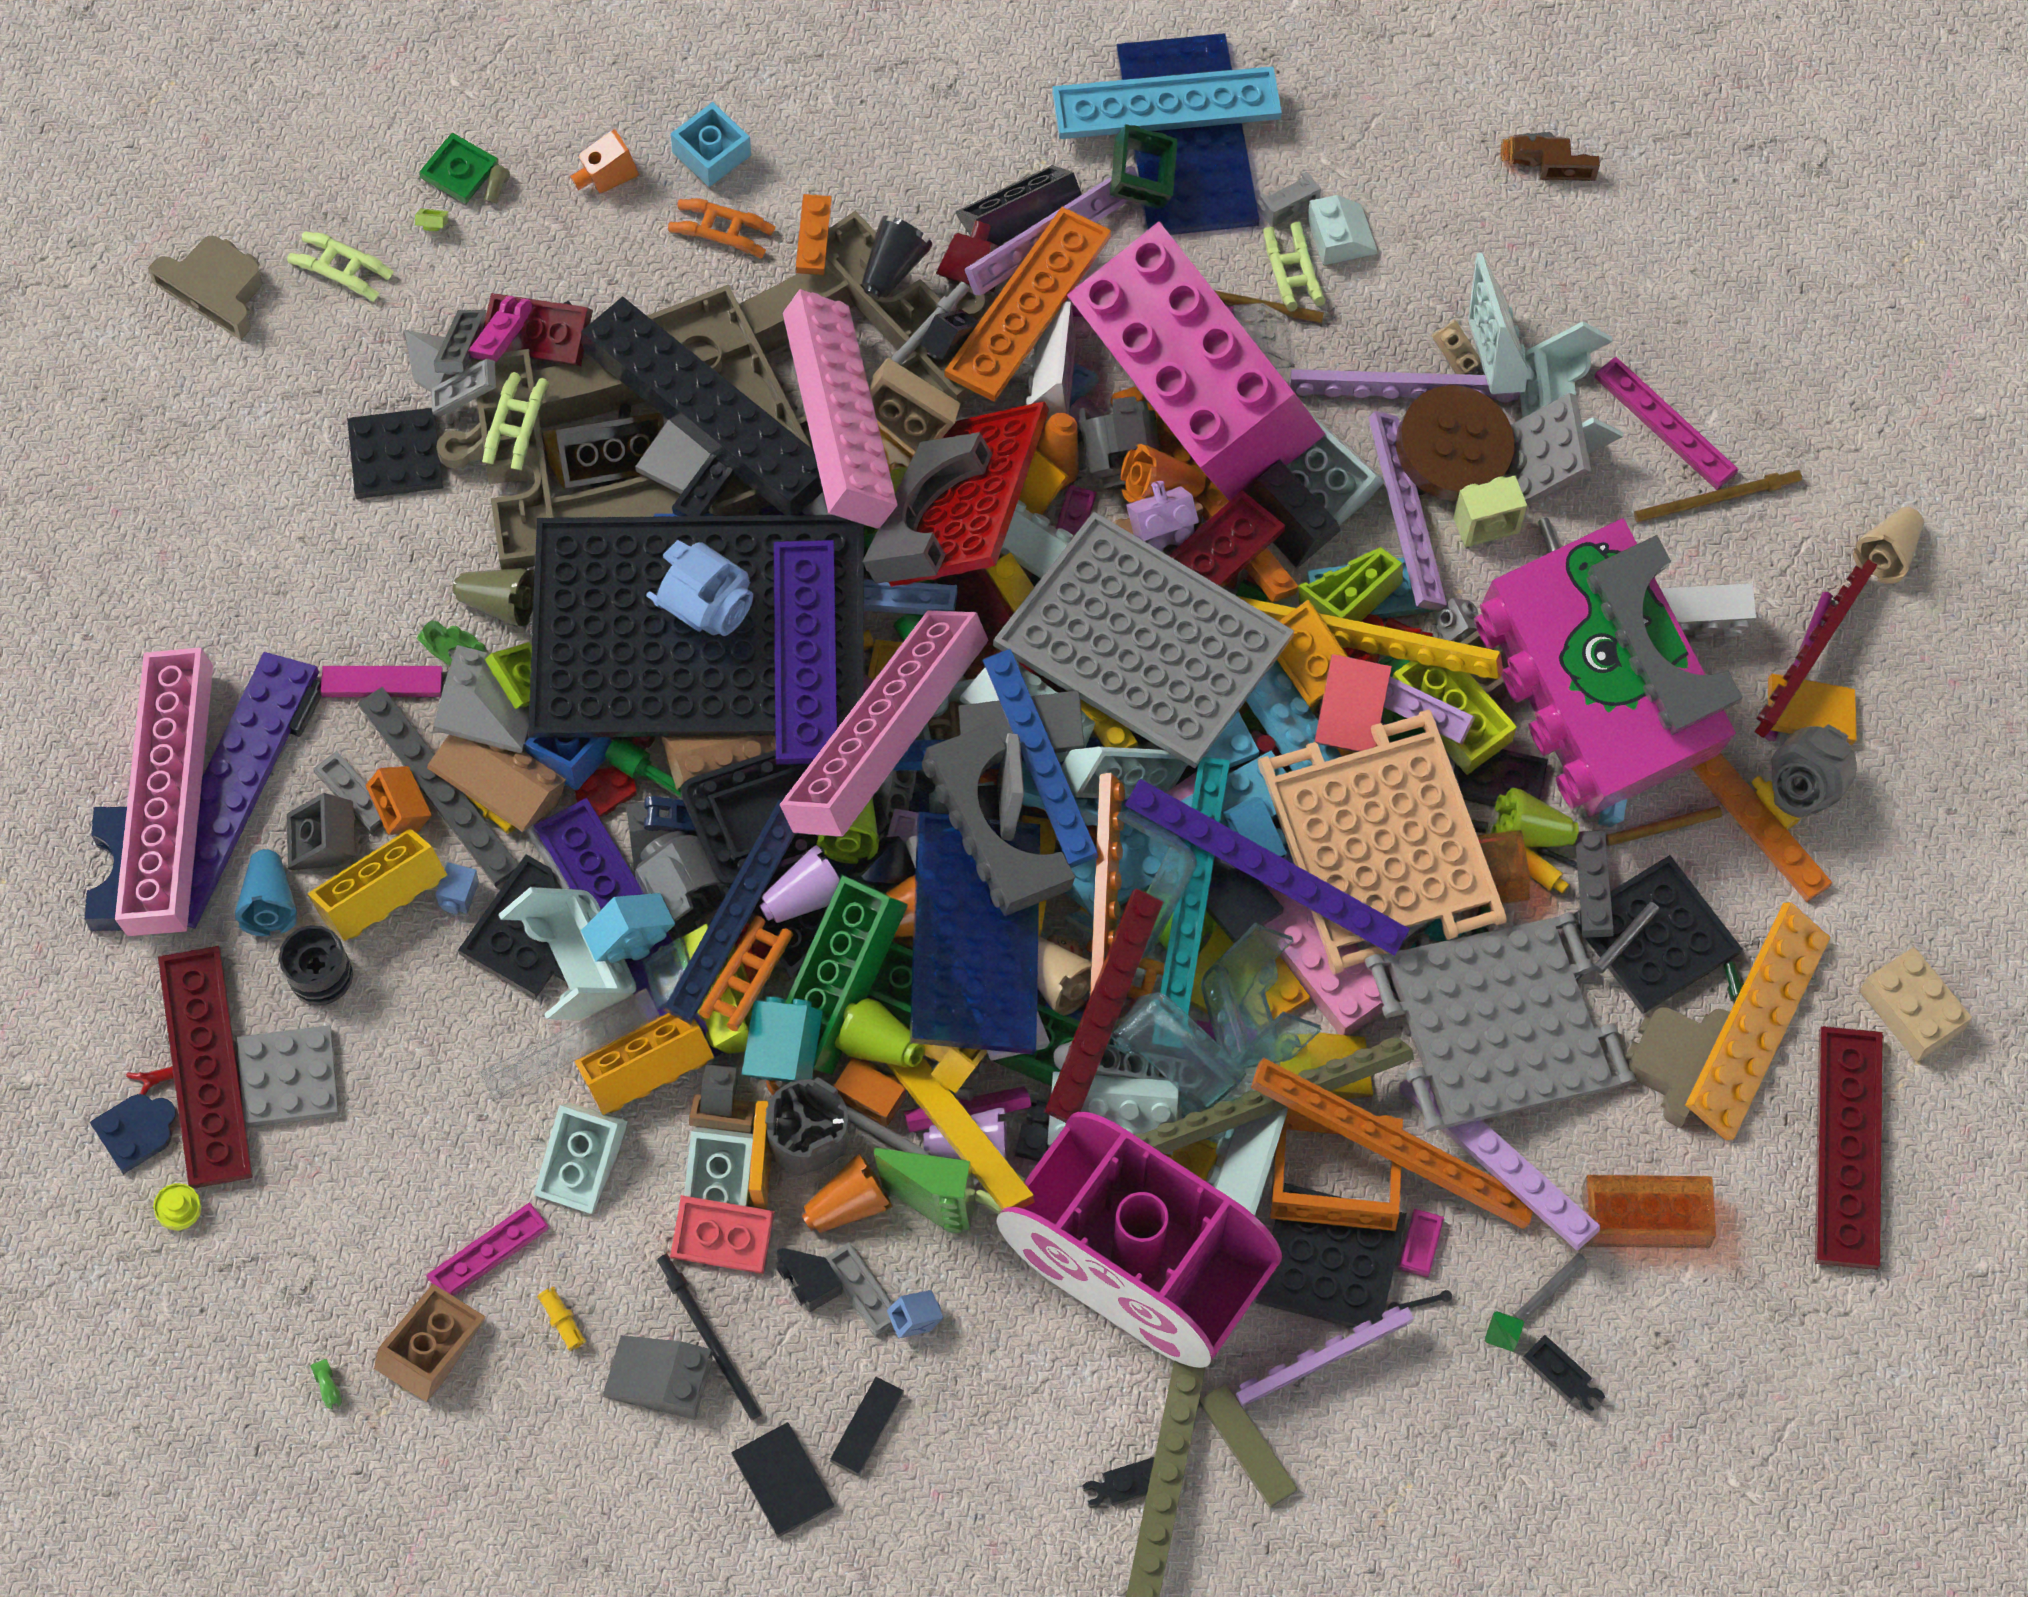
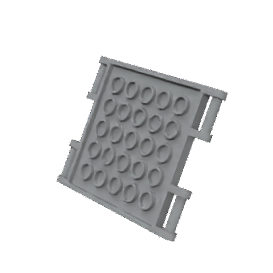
[1365,912,1637,1132]

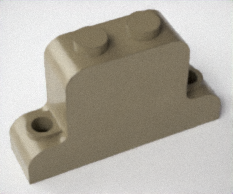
[148,236,262,340]
[1625,1007,1730,1128]

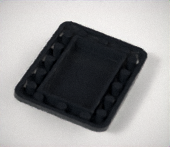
[681,750,887,885]

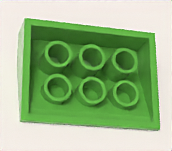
[874,1148,976,1233]

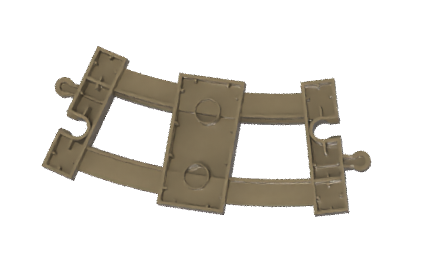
[437,210,985,570]

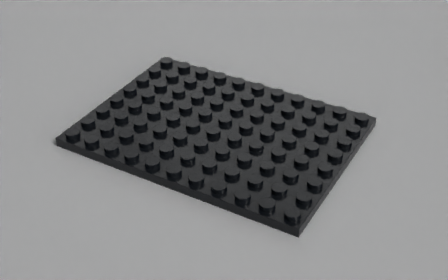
[528,515,864,738]

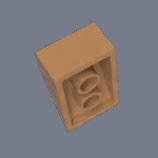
[374,1284,486,1402]

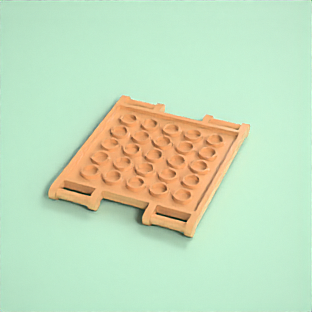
[1258,709,1507,974]

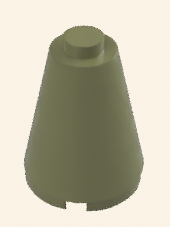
[452,568,535,627]

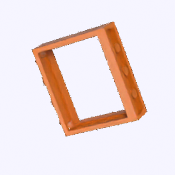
[1270,1107,1403,1231]

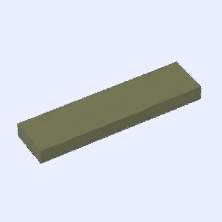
[1199,1383,1297,1508]

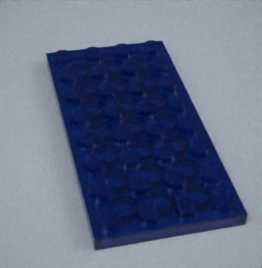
[1116,33,1260,235]
[910,812,1040,1054]

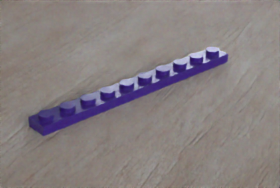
[1125,779,1410,956]

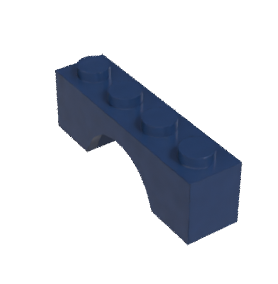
[84,807,127,931]

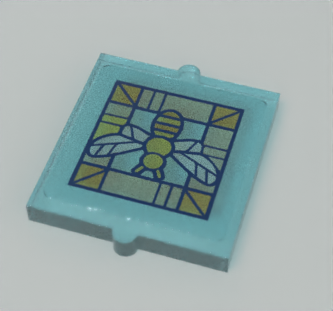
[642,938,690,1009]

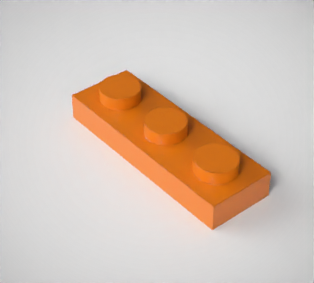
[796,194,832,275]

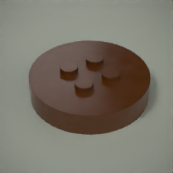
[1396,385,1514,501]

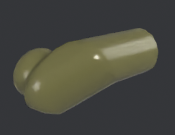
[484,165,510,204]

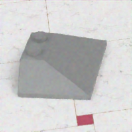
[433,645,529,753]

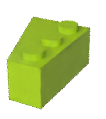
[1298,547,1403,622]

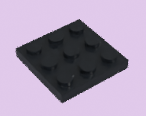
[347,408,443,499]

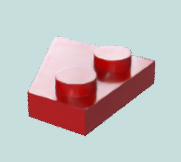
[575,767,637,818]

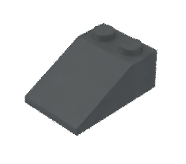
[603,1335,713,1420]

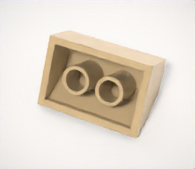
[868,357,960,452]

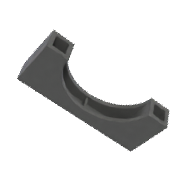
[863,432,993,583]
[1587,535,1743,735]
[922,723,1075,916]

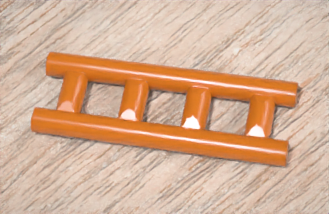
[699,916,793,1031]

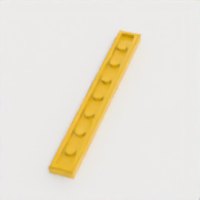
[886,1058,1035,1209]

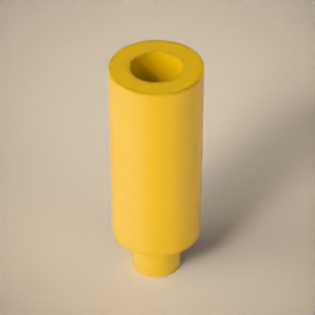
[1751,775,1802,830]
[1511,847,1570,894]

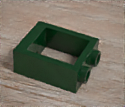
[1110,124,1178,210]

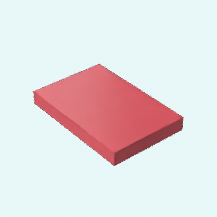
[1314,654,1392,752]
[670,1195,775,1274]

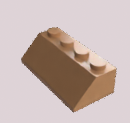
[427,735,566,832]
[661,735,776,790]

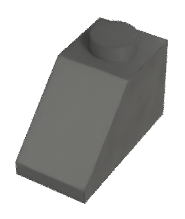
[700,1063,740,1116]

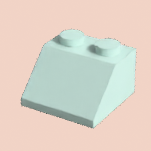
[1307,195,1377,266]

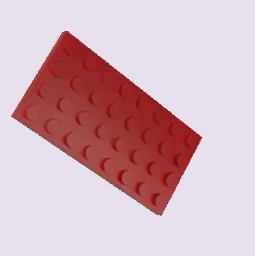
[888,401,1049,587]

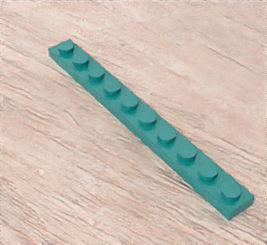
[1151,757,1230,1051]

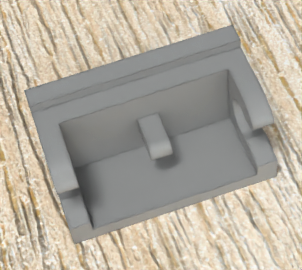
[1255,172,1321,227]

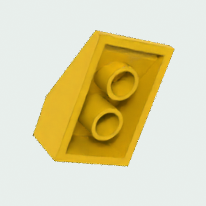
[1273,1031,1373,1099]

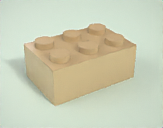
[1859,946,1973,1062]

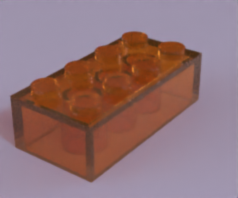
[1581,1175,1716,1248]

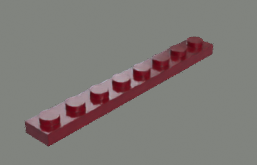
[1754,559,1878,739]
[1044,888,1163,1123]

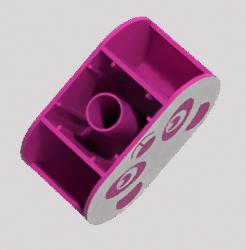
[997,1112,1282,1368]

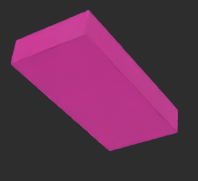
[1398,1209,1444,1278]

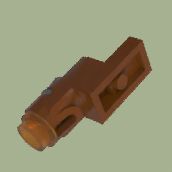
[1500,132,1600,181]

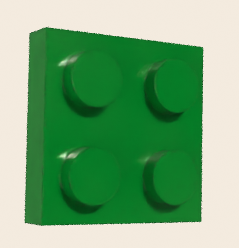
[419,132,499,204]

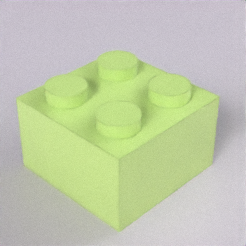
[1453,476,1527,547]

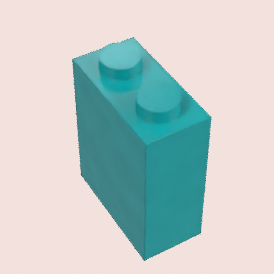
[742,997,823,1083]

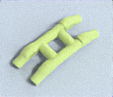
[1263,222,1326,311]
[287,231,394,302]
[482,372,549,471]

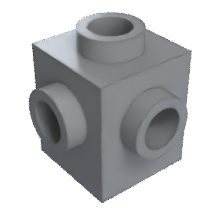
[1432,598,1478,643]

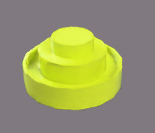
[153,1183,202,1231]

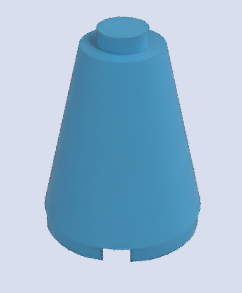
[235,849,297,936]

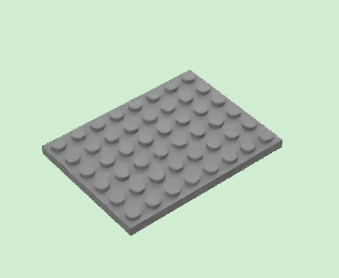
[993,512,1294,768]

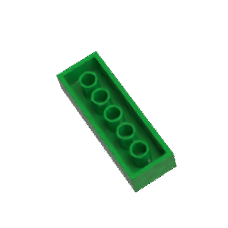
[785,875,908,1075]

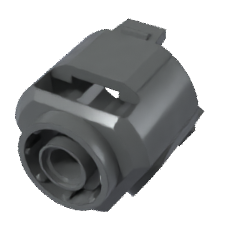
[1079,396,1162,490]
[1771,724,1857,818]
[635,831,730,939]
[765,1077,849,1176]

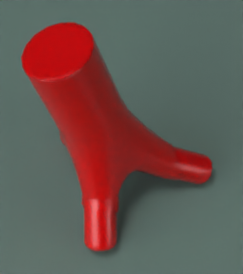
[1385,617,1433,637]
[126,1066,174,1095]

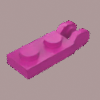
[468,295,532,363]

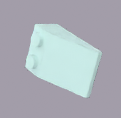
[533,1103,628,1214]
[684,1127,753,1206]

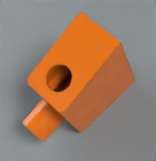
[570,129,640,193]

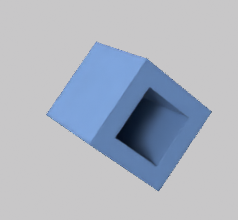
[436,862,479,914]
[886,1290,944,1339]

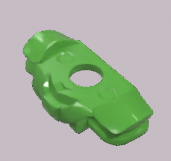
[417,620,487,666]

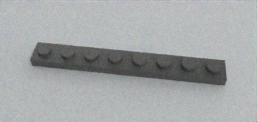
[358,687,518,887]

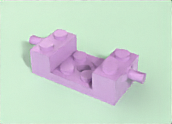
[1126,481,1199,552]

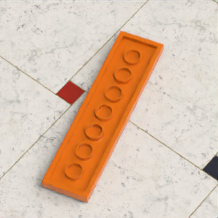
[944,207,1111,402]

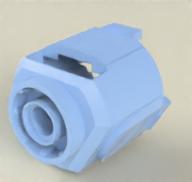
[646,540,753,636]

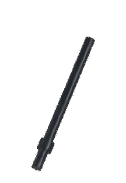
[657,1254,762,1420]

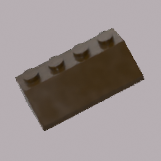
[542,413,664,489]

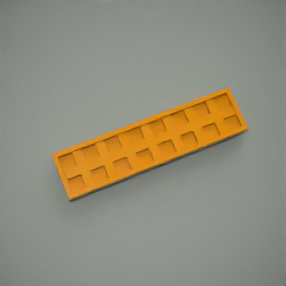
[1685,902,1831,1140]

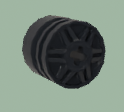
[278,925,353,1006]

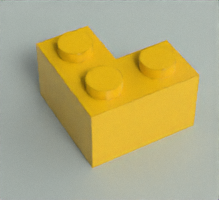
[919,1007,987,1094]

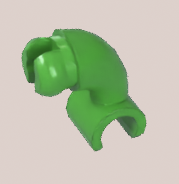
[310,1359,342,1409]

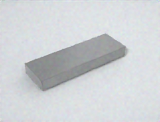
[431,358,496,417]
[313,751,383,834]
[825,1242,893,1338]

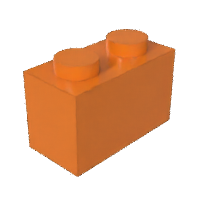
[365,766,432,835]
[833,1057,906,1128]

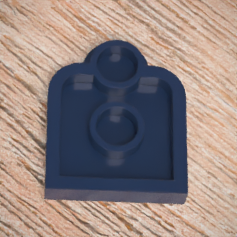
[89,1094,176,1175]

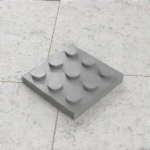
[1509,393,1591,506]
[237,1025,339,1128]

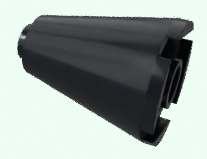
[862,215,933,299]

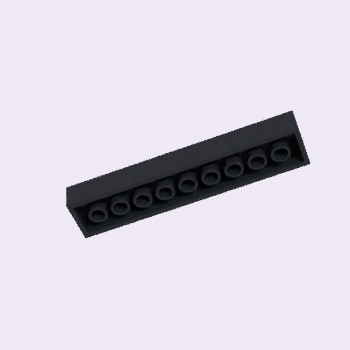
[581,296,823,515]

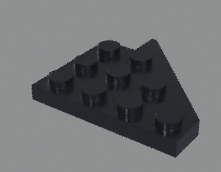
[458,854,566,999]

